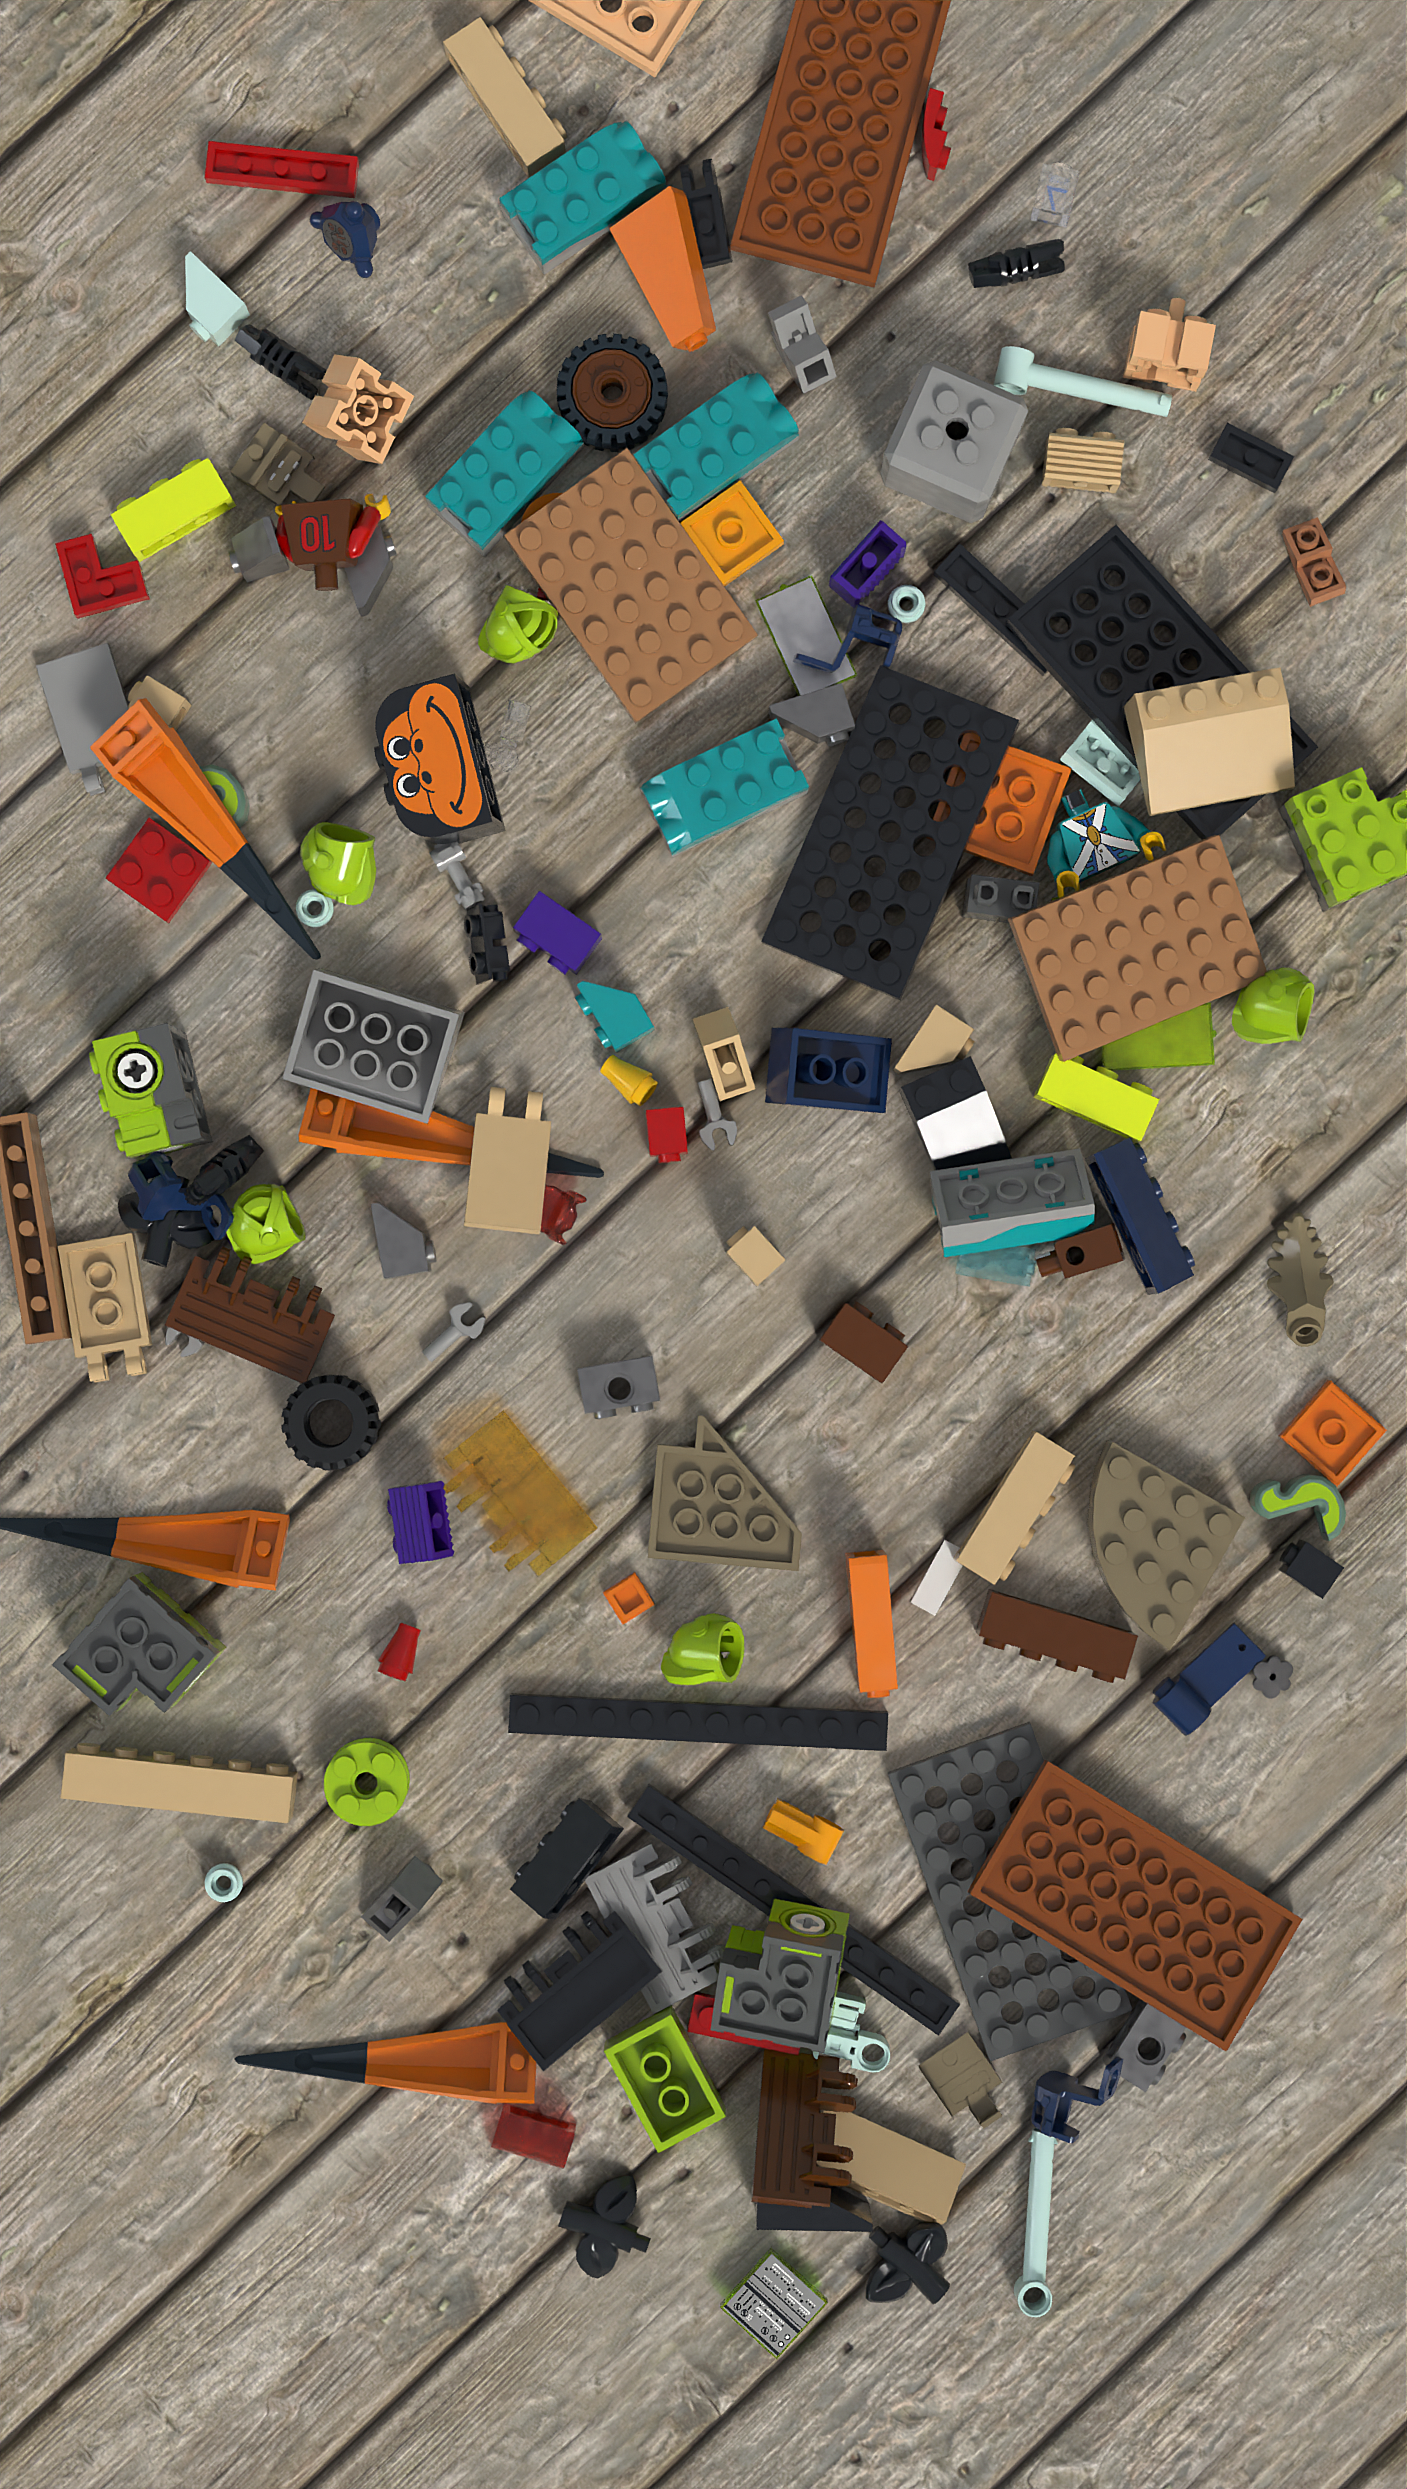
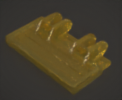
[443,1410,597,1577]

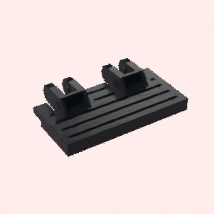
[497,1911,663,2071]

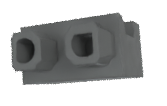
[962,874,1040,923]

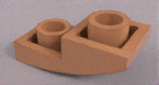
[1282,517,1346,607]

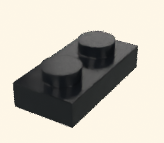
[1208,423,1294,493]

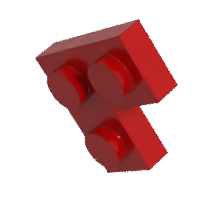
[55,534,150,619]

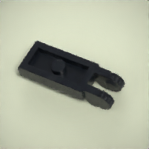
[680,158,733,269]

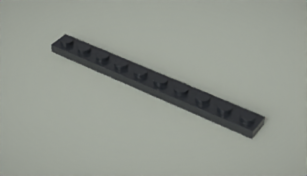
[508,1693,888,1751]
[627,1784,960,2036]

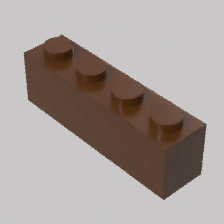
[976,1589,1138,1683]

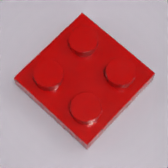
[105,818,212,924]

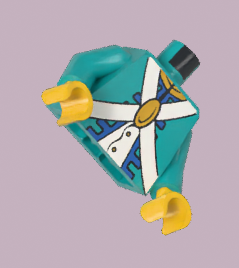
[1047,789,1166,898]

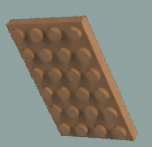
[504,448,758,724]
[1008,835,1267,1062]

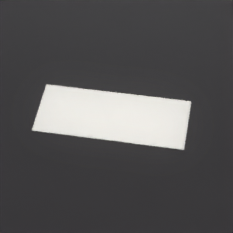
[911,1540,963,1616]

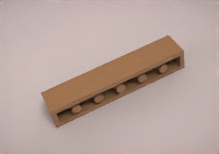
[0,1112,72,1344]

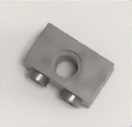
[577,1355,660,1419]
[1102,1999,1186,2092]

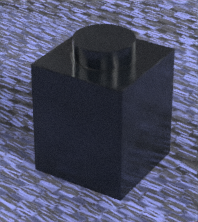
[1279,1539,1344,1599]

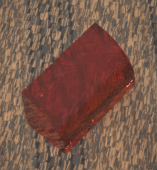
[491,2103,576,2169]

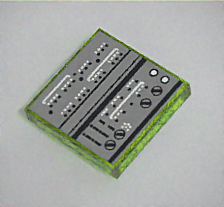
[720,2247,828,2359]

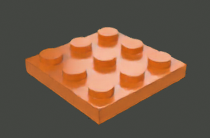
[926,733,1072,876]

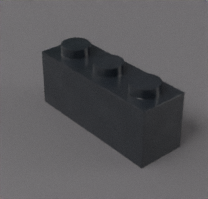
[510,1798,624,1920]

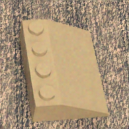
[1124,667,1295,816]

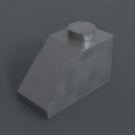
[228,516,290,583]
[345,524,397,617]
[769,683,855,746]
[371,1203,437,1279]
[361,1856,443,1942]

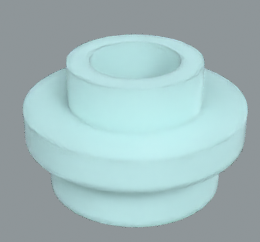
[888,585,925,623]
[296,889,334,927]
[205,1863,243,1902]

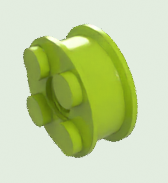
[324,1738,410,1826]

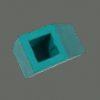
[575,981,655,1053]

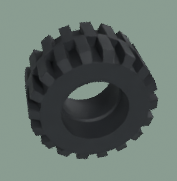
[281,1374,381,1471]

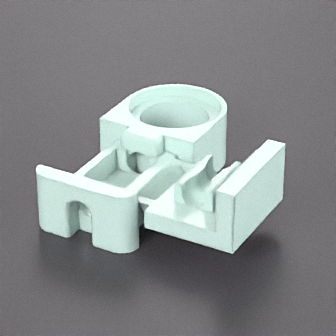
[813,1991,890,2073]

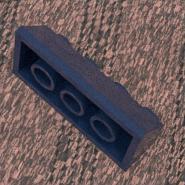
[1085,1138,1195,1295]

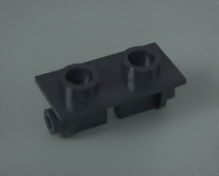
[464,904,510,985]

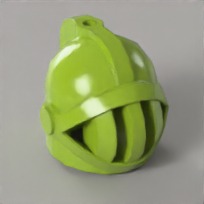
[478,585,559,664]
[300,822,376,906]
[1232,967,1315,1044]
[226,1184,306,1264]
[661,1613,744,1685]

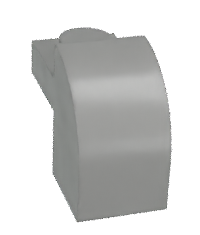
[768,295,837,394]

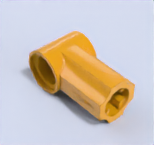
[763,1798,844,1865]

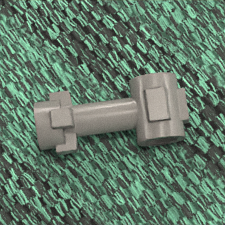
[429,841,485,910]

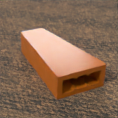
[609,186,716,352]
[845,1549,898,1698]

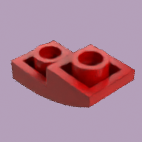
[921,88,951,181]

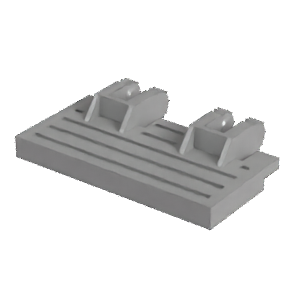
[585,1843,725,2014]

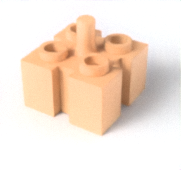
[1123,298,1216,392]
[302,354,414,464]

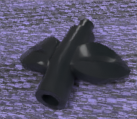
[118,1175,219,1268]
[558,2175,651,2279]
[866,2223,950,2304]

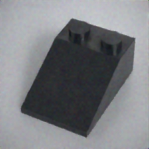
[899,1056,1012,1171]
[755,2184,873,2232]

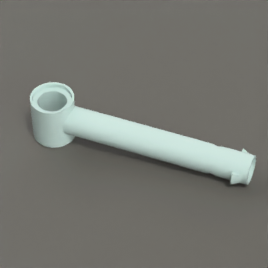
[994,346,1172,417]
[1014,2128,1058,2317]

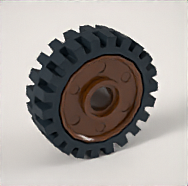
[556,333,668,452]

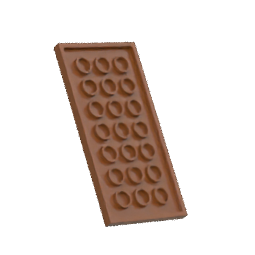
[730,0,951,288]
[967,1760,1303,2052]

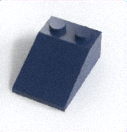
[765,1028,892,1113]

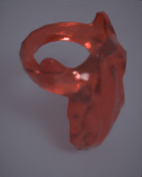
[540,1185,587,1245]

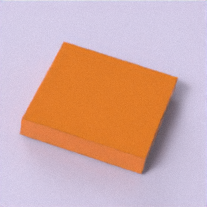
[1279,1380,1387,1487]

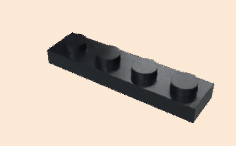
[933,544,1055,676]

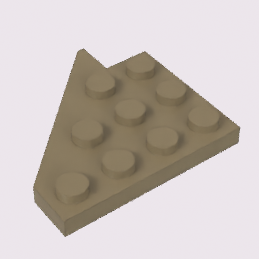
[647,1415,802,1571]

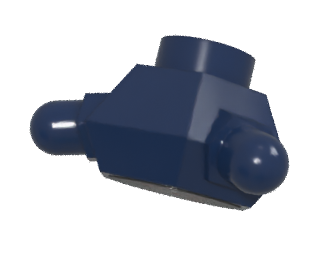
[310,201,380,278]

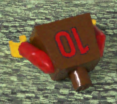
[275,494,391,591]

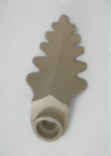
[1267,1212,1334,1347]

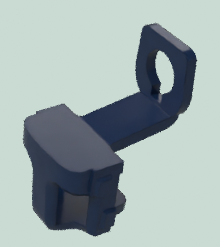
[793,604,902,673]
[128,1151,234,1240]
[1031,2057,1123,2143]

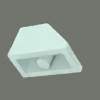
[185,251,250,346]

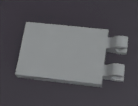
[36,643,129,796]

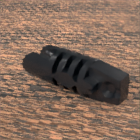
[968,239,1065,288]
[235,324,327,400]
[184,1135,264,1206]

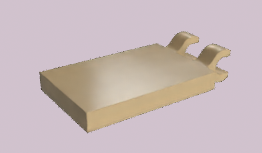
[464,1087,551,1235]
[58,1233,152,1383]

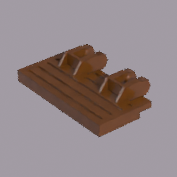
[165,1247,335,1383]
[751,2049,858,2208]

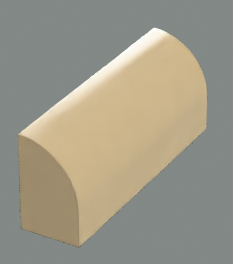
[816,2110,966,2225]

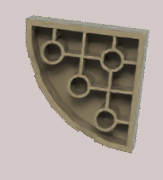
[1088,1440,1245,1650]

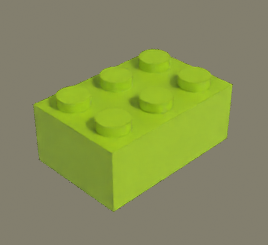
[604,2005,726,2153]

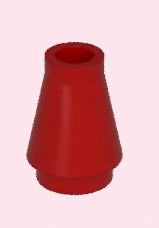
[377,1623,421,1682]

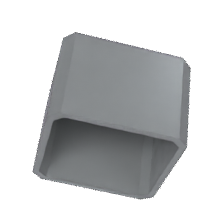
[880,360,1028,523]

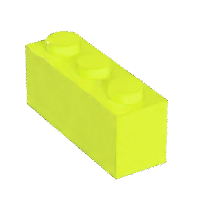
[110,458,236,562]
[1034,1053,1160,1143]

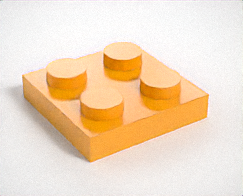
[680,480,784,587]

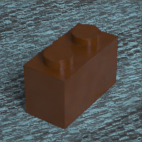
[819,1301,908,1384]

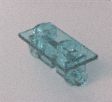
[955,1246,1036,1287]

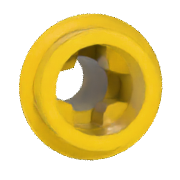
[600,1055,658,1106]

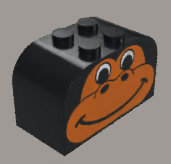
[374,673,506,845]

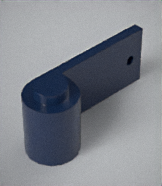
[1152,1622,1266,1736]

